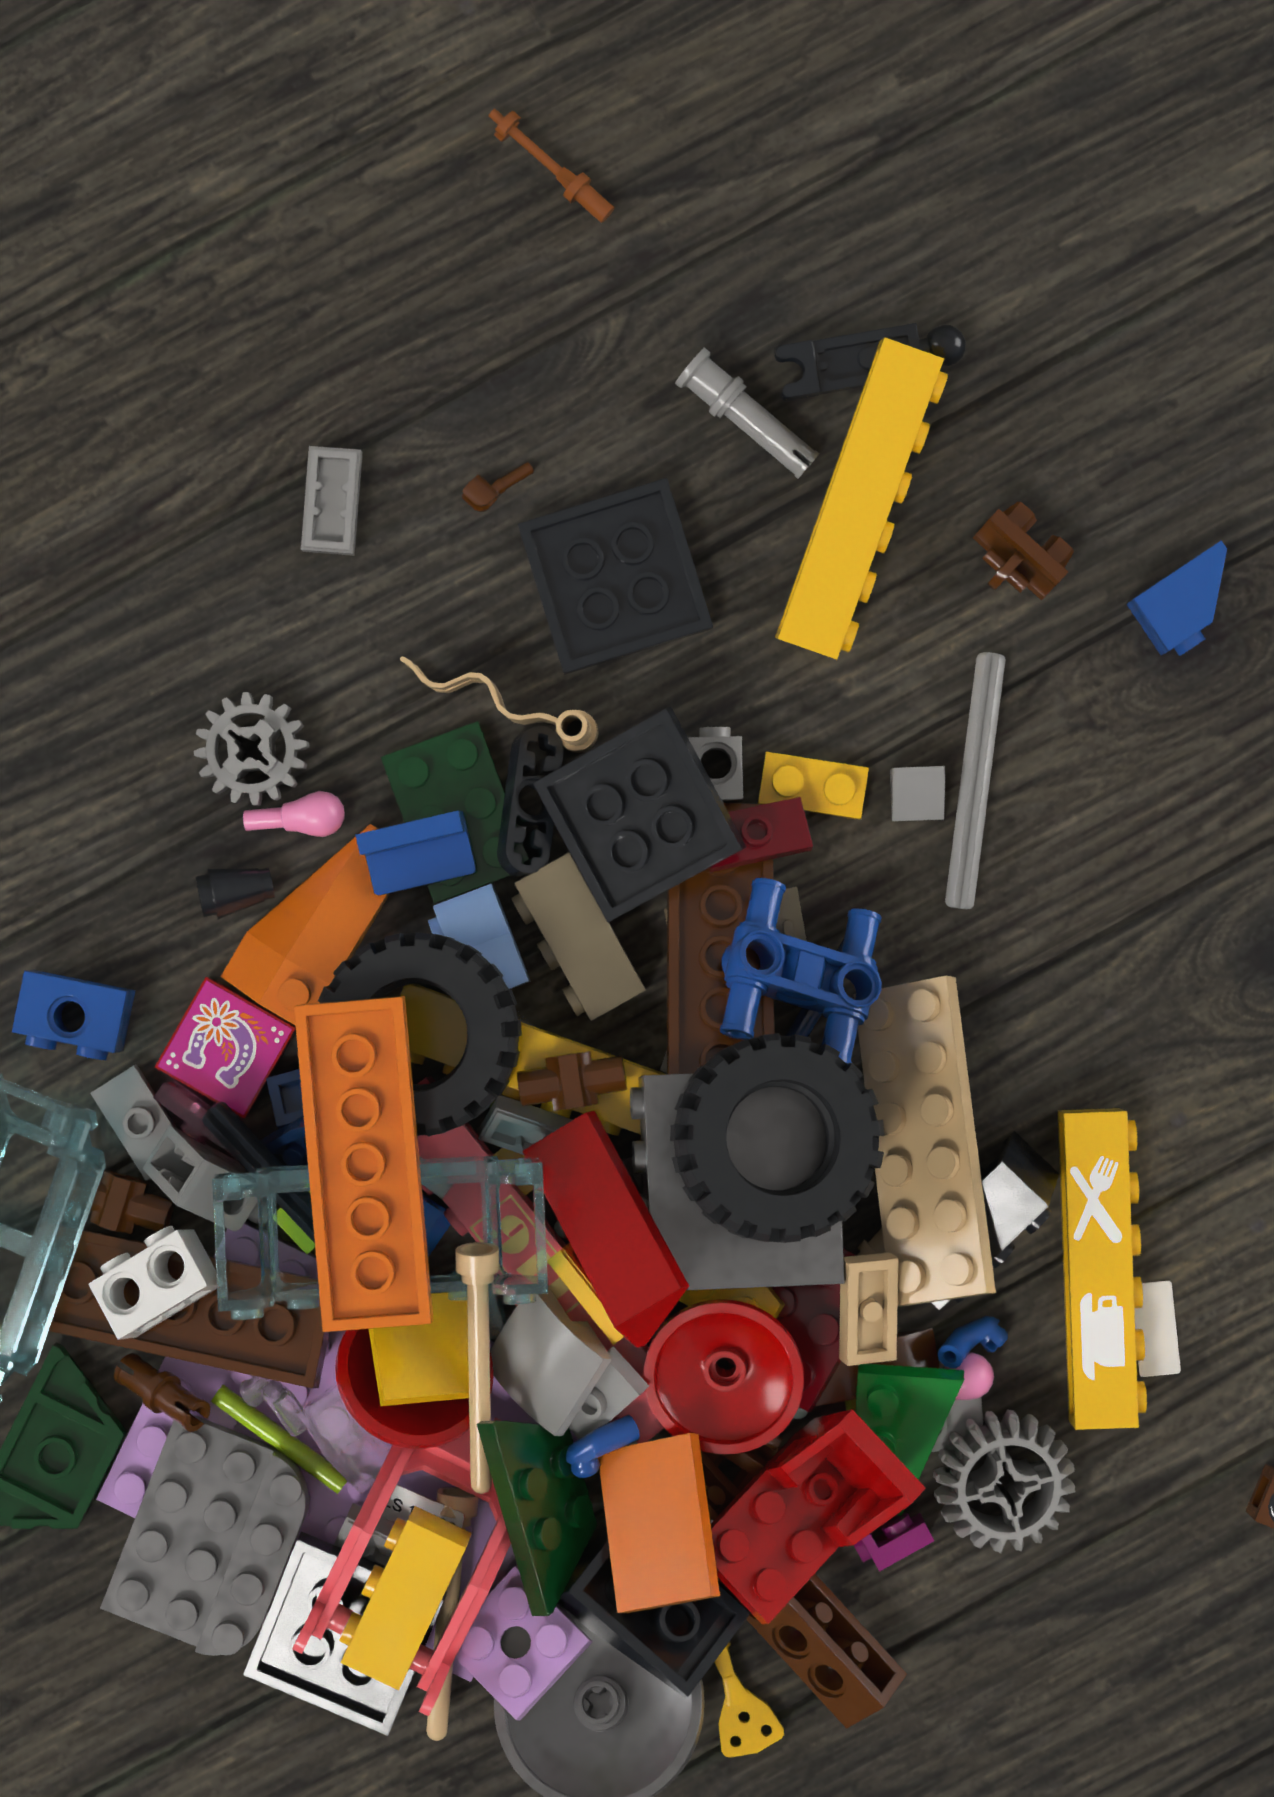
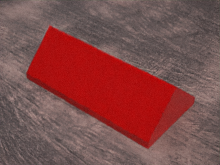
[522,1111,689,1347]

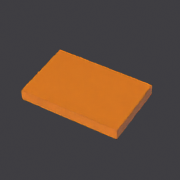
[598,1433,720,1613]

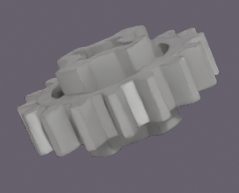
[194,692,309,806]

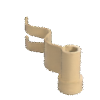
[400,656,599,753]

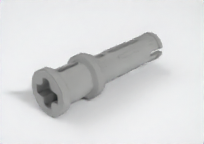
[675,347,820,479]

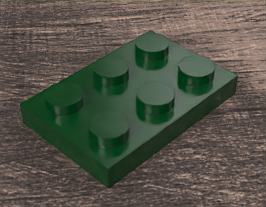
[381,721,529,904]

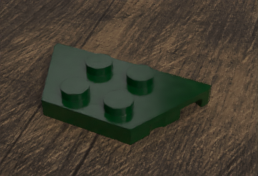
[0,1342,127,1529]
[477,1420,597,1616]

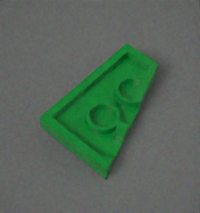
[855,1364,964,1516]

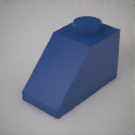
[1127,540,1227,656]

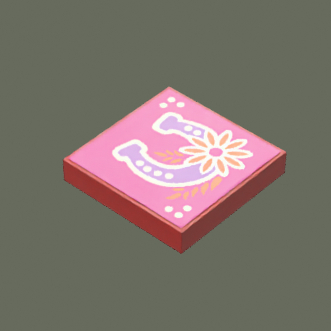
[155,977,296,1119]

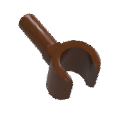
[462,462,534,512]

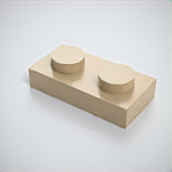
[839,1252,898,1366]

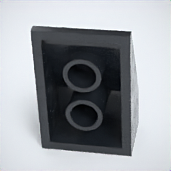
[558,1526,750,1697]

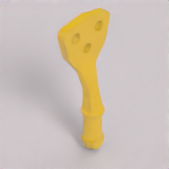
[714,1641,784,1758]

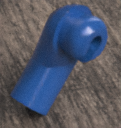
[938,1315,1008,1368]
[566,1415,640,1478]

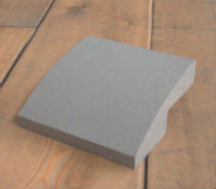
[490,1284,612,1436]

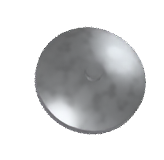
[494,1603,705,1797]

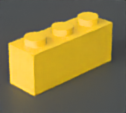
[339,1506,472,1691]

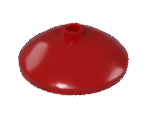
[643,1299,804,1454]
[335,1329,494,1449]

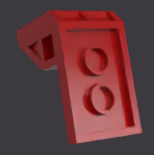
[711,1409,926,1624]

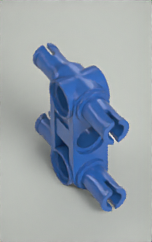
[719,878,882,1064]

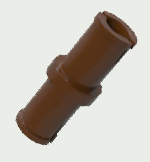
[114,1353,211,1432]

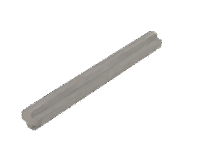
[945,652,1006,910]

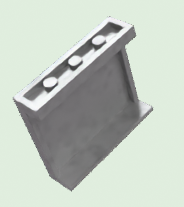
[630,1074,845,1290]

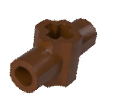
[517,1051,627,1111]
[64,1170,175,1234]

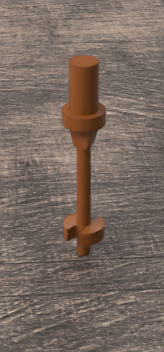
[489,109,615,223]

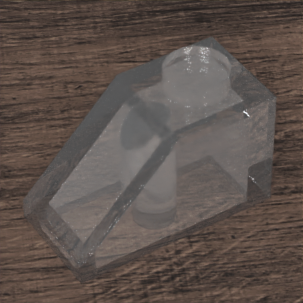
[297,1384,392,1494]

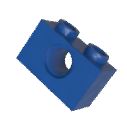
[12,970,136,1060]

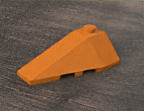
[220,824,390,1026]

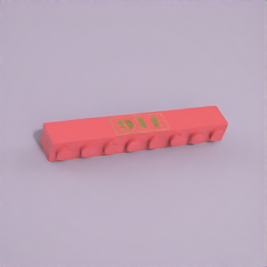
[417,1076,664,1444]

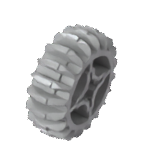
[933,1409,1075,1554]

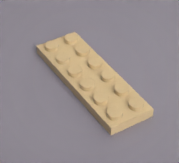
[854,975,996,1307]

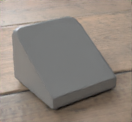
[890,766,945,821]

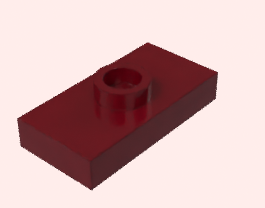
[709,797,813,872]

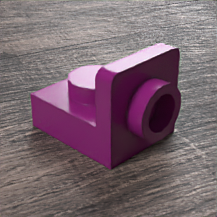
[853,1513,935,1572]

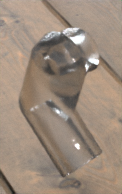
[239,1375,312,1437]

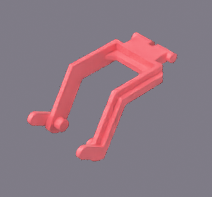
[292,1417,511,1716]

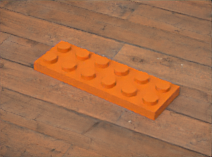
[294,996,434,1332]

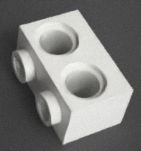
[88,1226,224,1340]

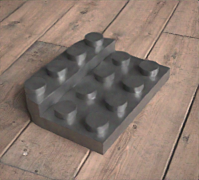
[100,1413,310,1656]

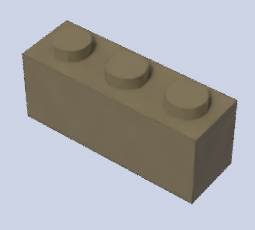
[511,853,646,1021]

